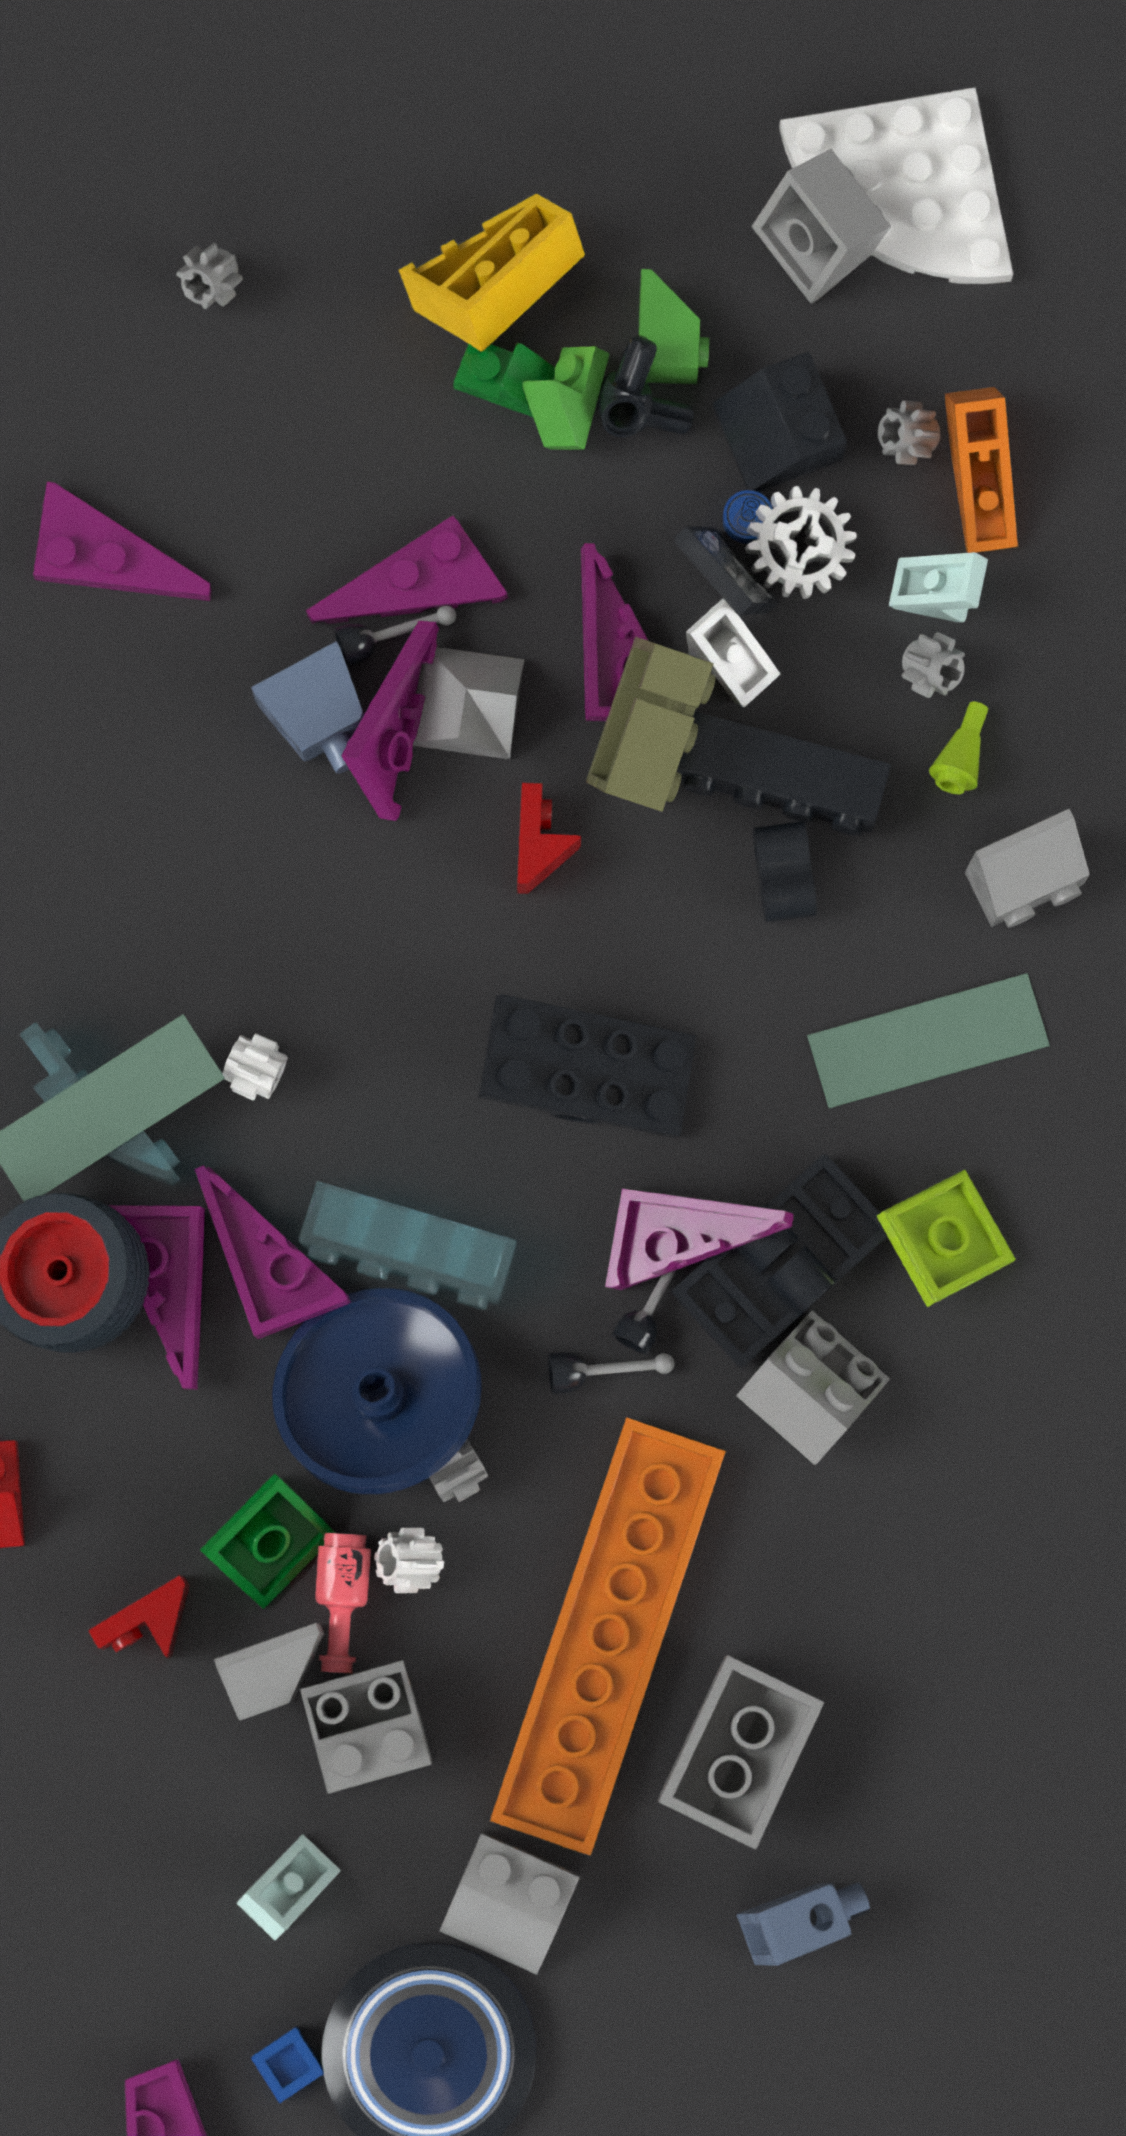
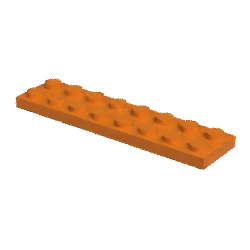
[490,1417,726,1856]

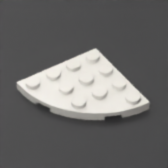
[779,88,1013,284]

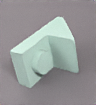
[889,552,988,622]
[237,1834,341,1941]

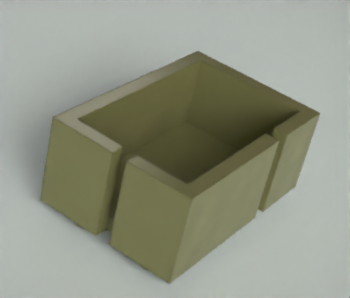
[586,637,715,812]

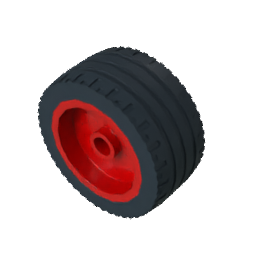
[0,1193,150,1353]

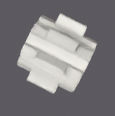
[222,1033,288,1101]
[374,1528,444,1593]

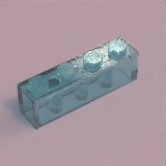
[298,1181,517,1310]

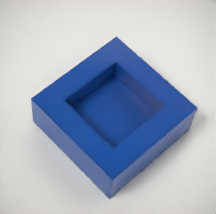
[251,2026,324,2104]

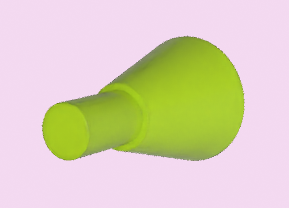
[929,702,988,794]

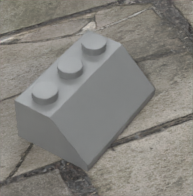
[657,1655,824,1850]

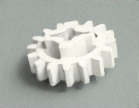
[745,486,857,599]

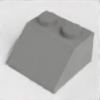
[752,149,891,303]
[965,809,1090,928]
[440,1832,580,1974]

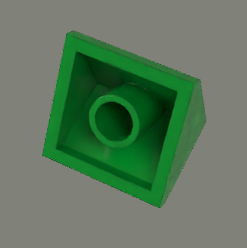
[200,1473,336,1609]

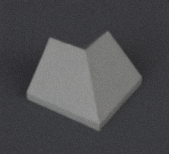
[413,647,525,759]
[214,1623,325,1721]

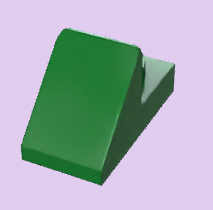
[453,343,555,417]

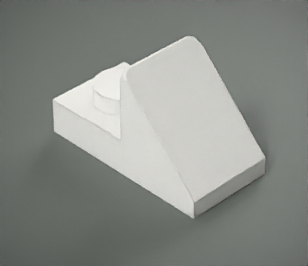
[686,598,780,708]

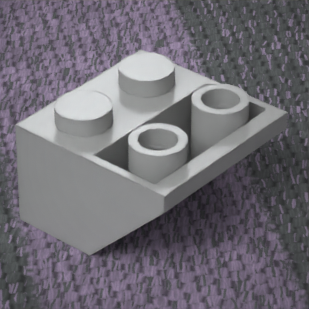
[736,1310,890,1465]
[300,1660,433,1794]

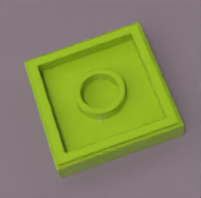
[877,1170,1016,1307]

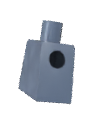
[251,641,364,774]
[736,1882,870,1966]

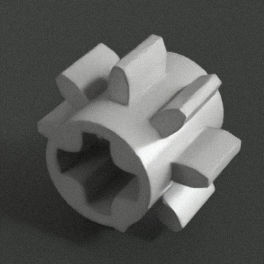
[177,243,243,309]
[878,400,940,465]
[902,632,965,698]

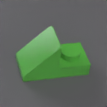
[522,346,609,450]

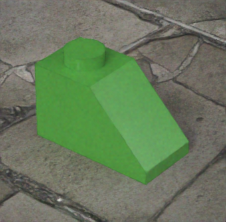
[638,269,709,384]

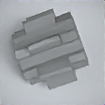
[429,1439,488,1502]

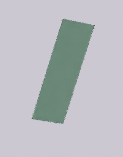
[807,973,1050,1108]
[0,1014,225,1202]

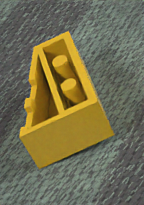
[399,194,585,352]

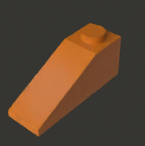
[945,387,1018,553]

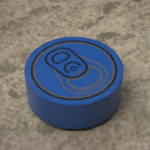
[723,490,773,544]

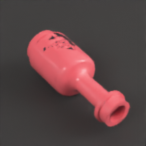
[315,1533,371,1673]

